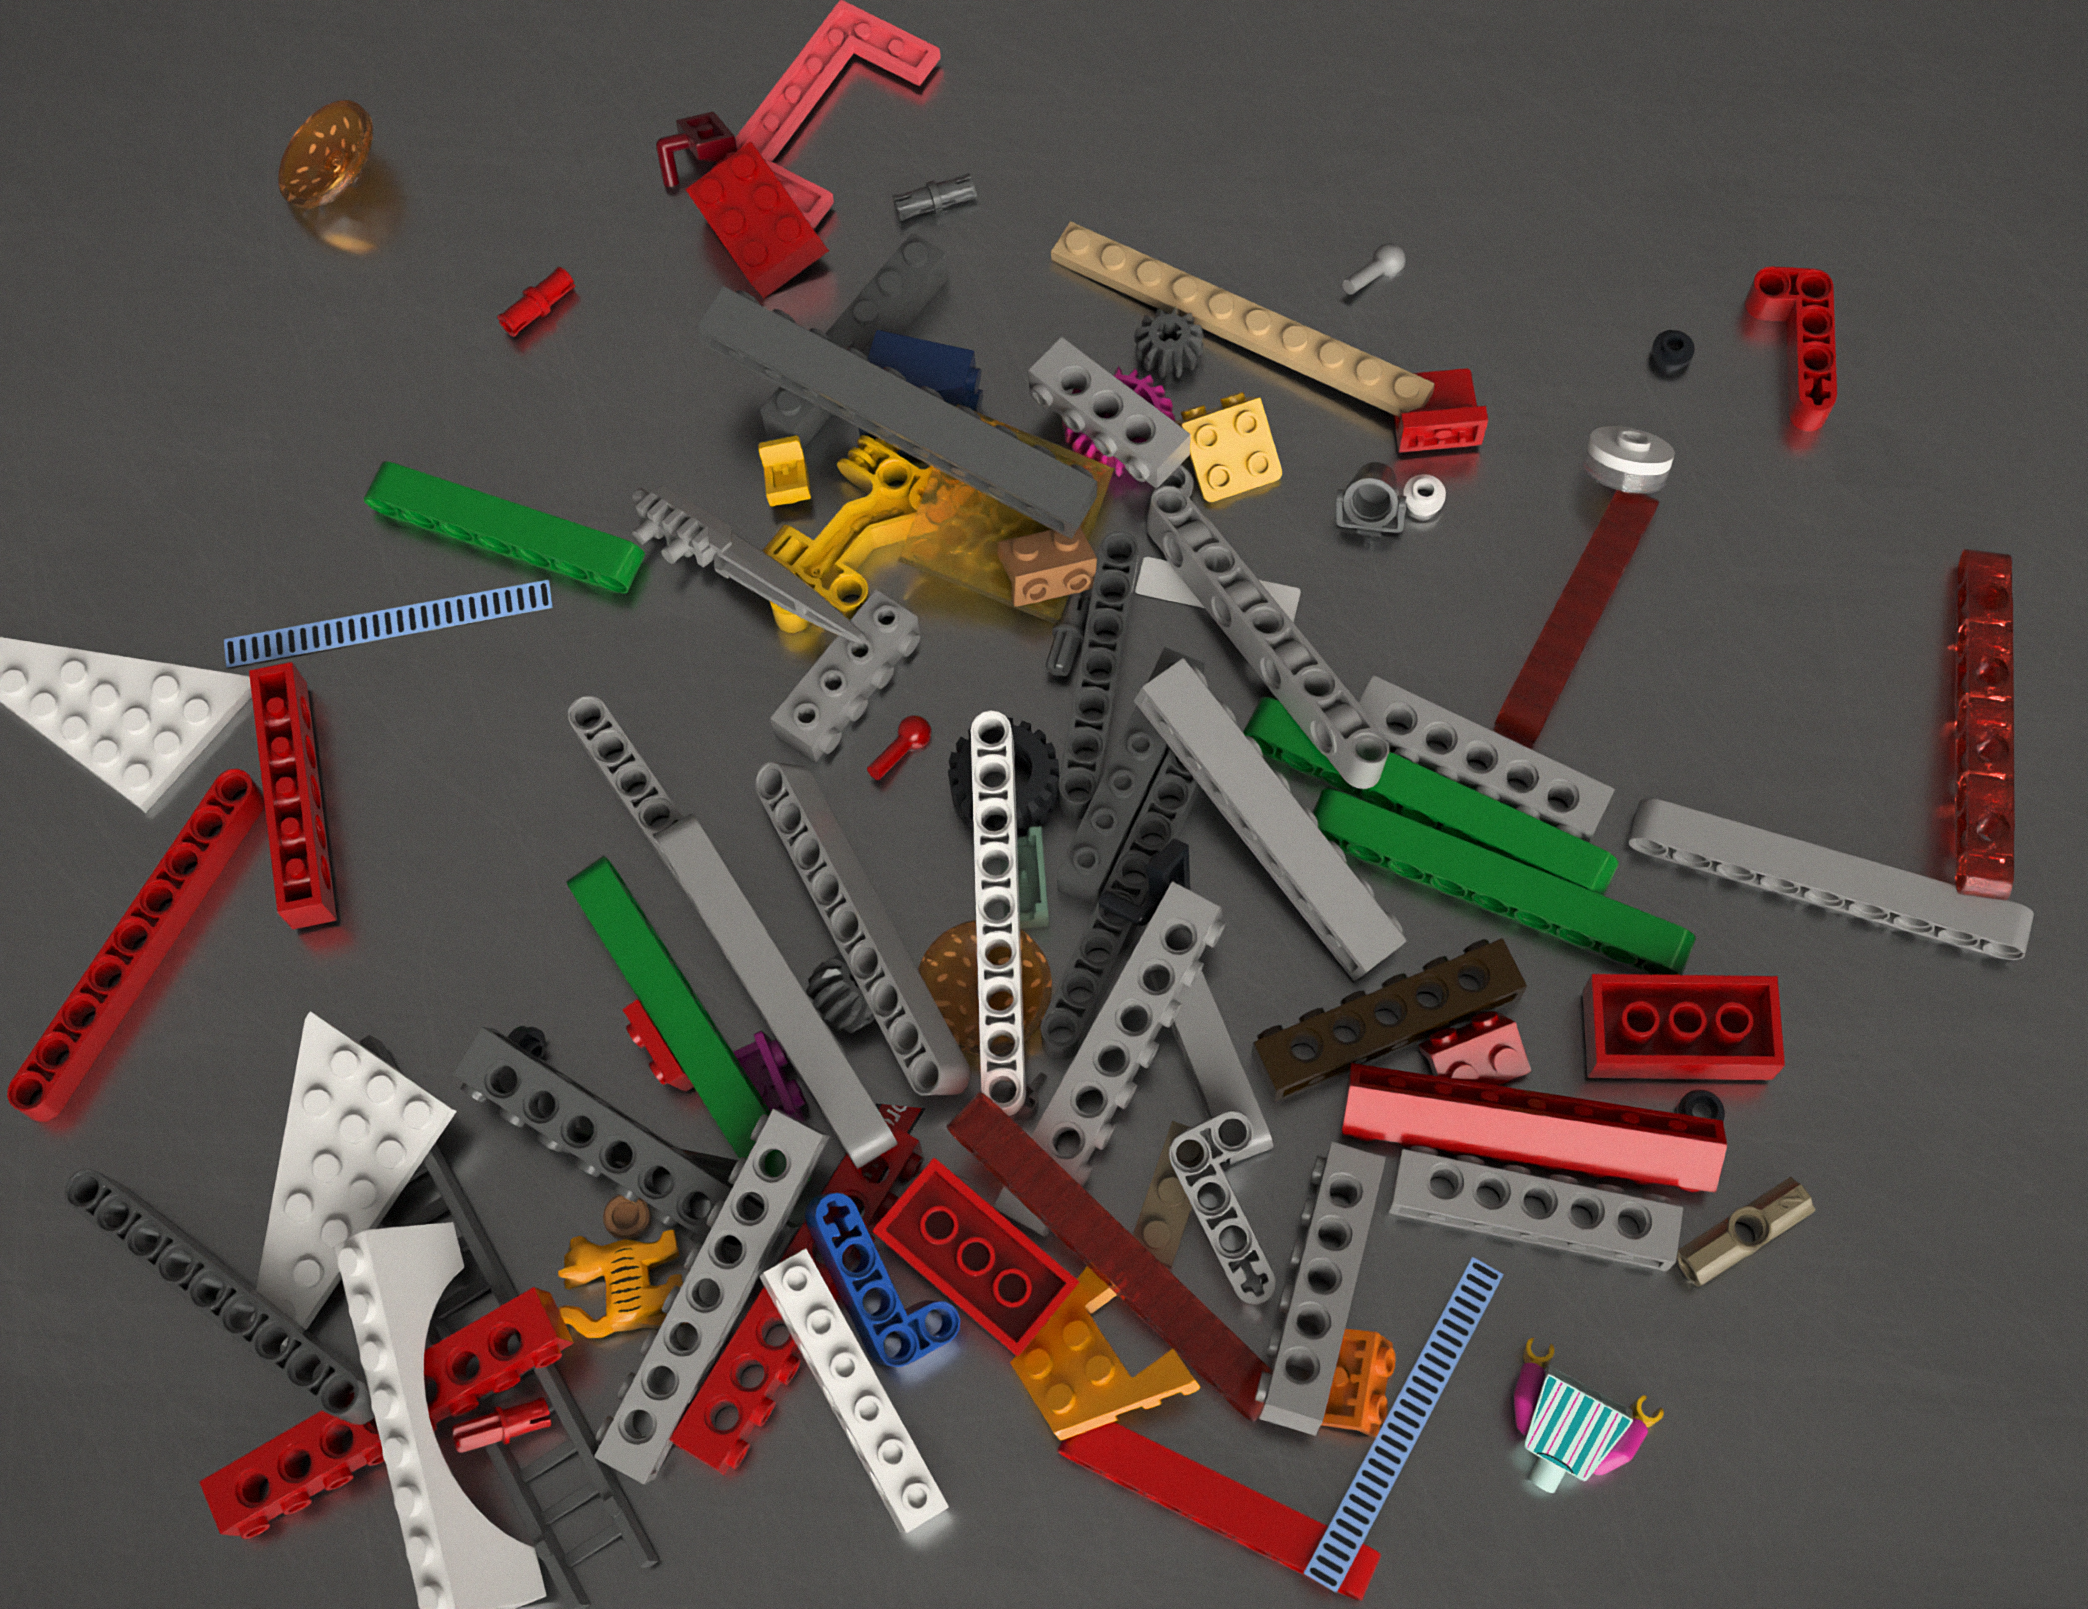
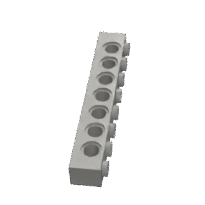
[993,881,1226,1237]
[594,1109,830,1485]

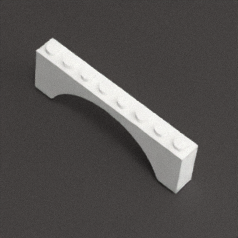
[335,1222,547,1609]

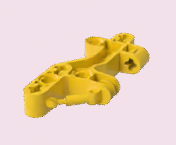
[762,419,995,633]

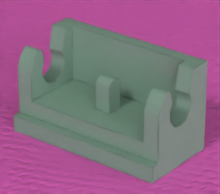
[1000,826,1049,929]

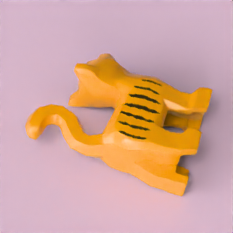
[558,1229,688,1338]

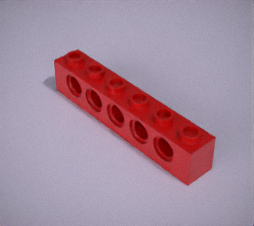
[249,662,337,930]

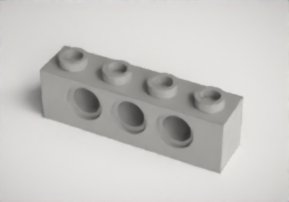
[1028,337,1191,489]

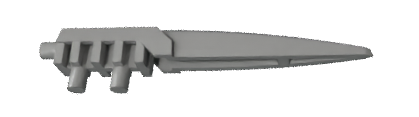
[632,485,866,643]

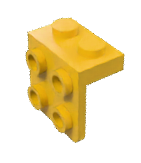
[1175,392,1282,502]

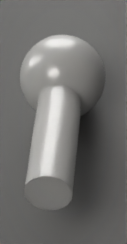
[1342,243,1406,295]

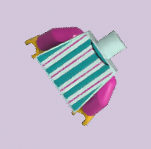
[1513,1337,1664,1493]

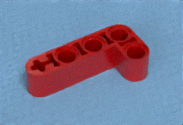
[1745,266,1837,431]

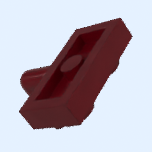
[656,111,737,187]

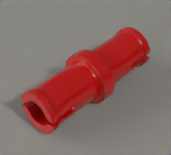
[497,267,576,337]

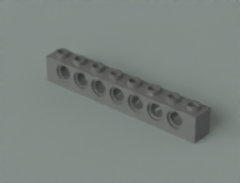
[452,1027,799,1276]

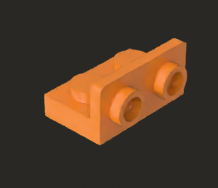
[1321,1328,1396,1437]

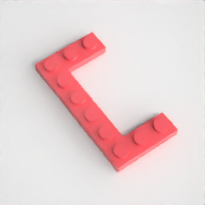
[711,0,941,229]

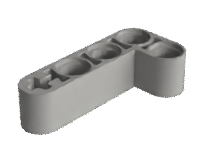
[1169,1109,1276,1305]

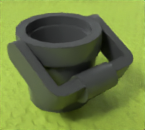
[1336,462,1407,533]

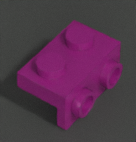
[733,1030,806,1122]

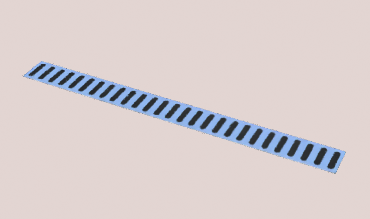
[224,579,553,668]
[1304,1257,1504,1593]

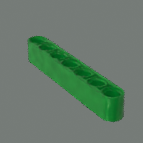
[363,461,645,593]

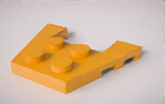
[1010,1248,1201,1440]

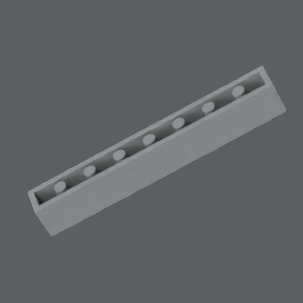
[1134,658,1407,982]

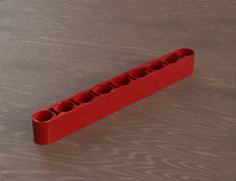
[7,768,265,1122]

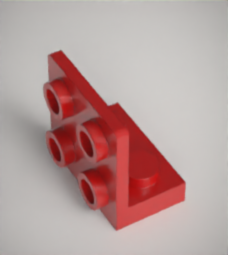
[1393,368,1488,453]

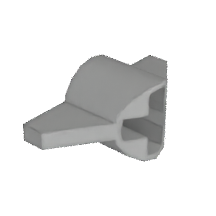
[1000,1072,1047,1137]

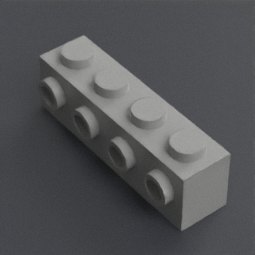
[770,589,920,763]

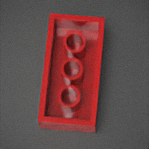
[1583,974,1785,1080]
[871,1157,1080,1357]

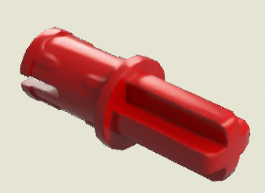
[451,1396,551,1453]

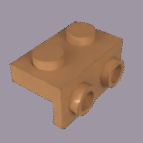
[997,526,1097,607]

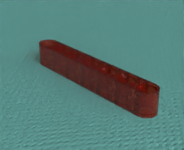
[1494,483,1660,744]

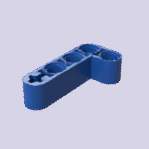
[805,1193,960,1367]

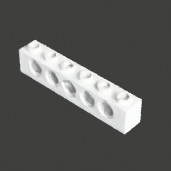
[759,1249,949,1533]

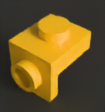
[758,436,811,507]

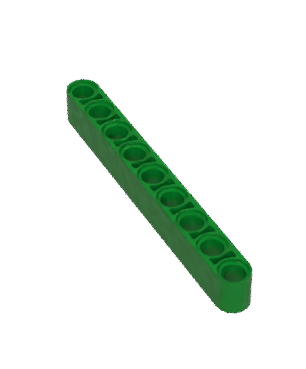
[1242,697,1619,896]
[1312,789,1696,975]
[567,855,812,1182]

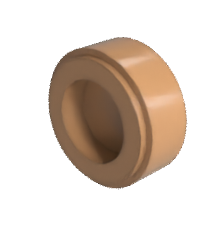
[603,1194,652,1241]

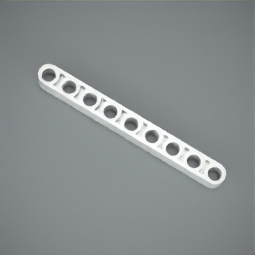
[971,710,1026,1117]

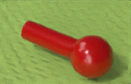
[867,715,932,780]

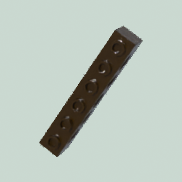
[1251,938,1527,1103]

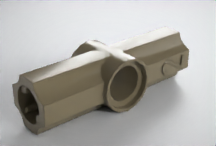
[1676,1177,1816,1288]

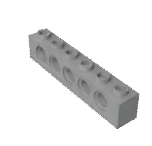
[1359,675,1615,842]
[1255,1142,1386,1436]
[1388,1146,1683,1272]

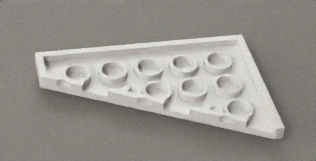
[0,637,252,813]
[250,1011,457,1347]

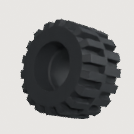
[948,718,1060,836]

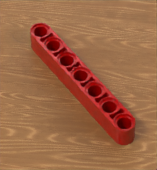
[1056,1422,1381,1601]

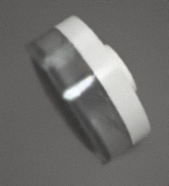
[1582,426,1675,494]

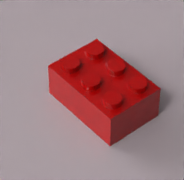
[685,141,829,298]

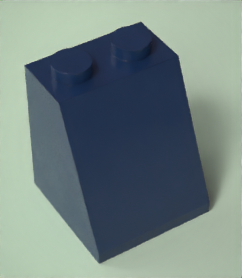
[858,330,983,440]

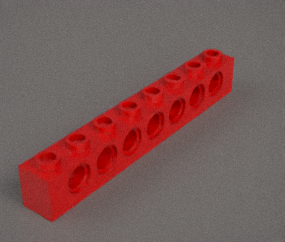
[669,1121,924,1475]
[199,1287,574,1539]

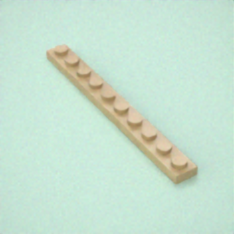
[1051,221,1435,418]

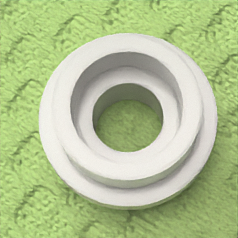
[1403,474,1446,516]

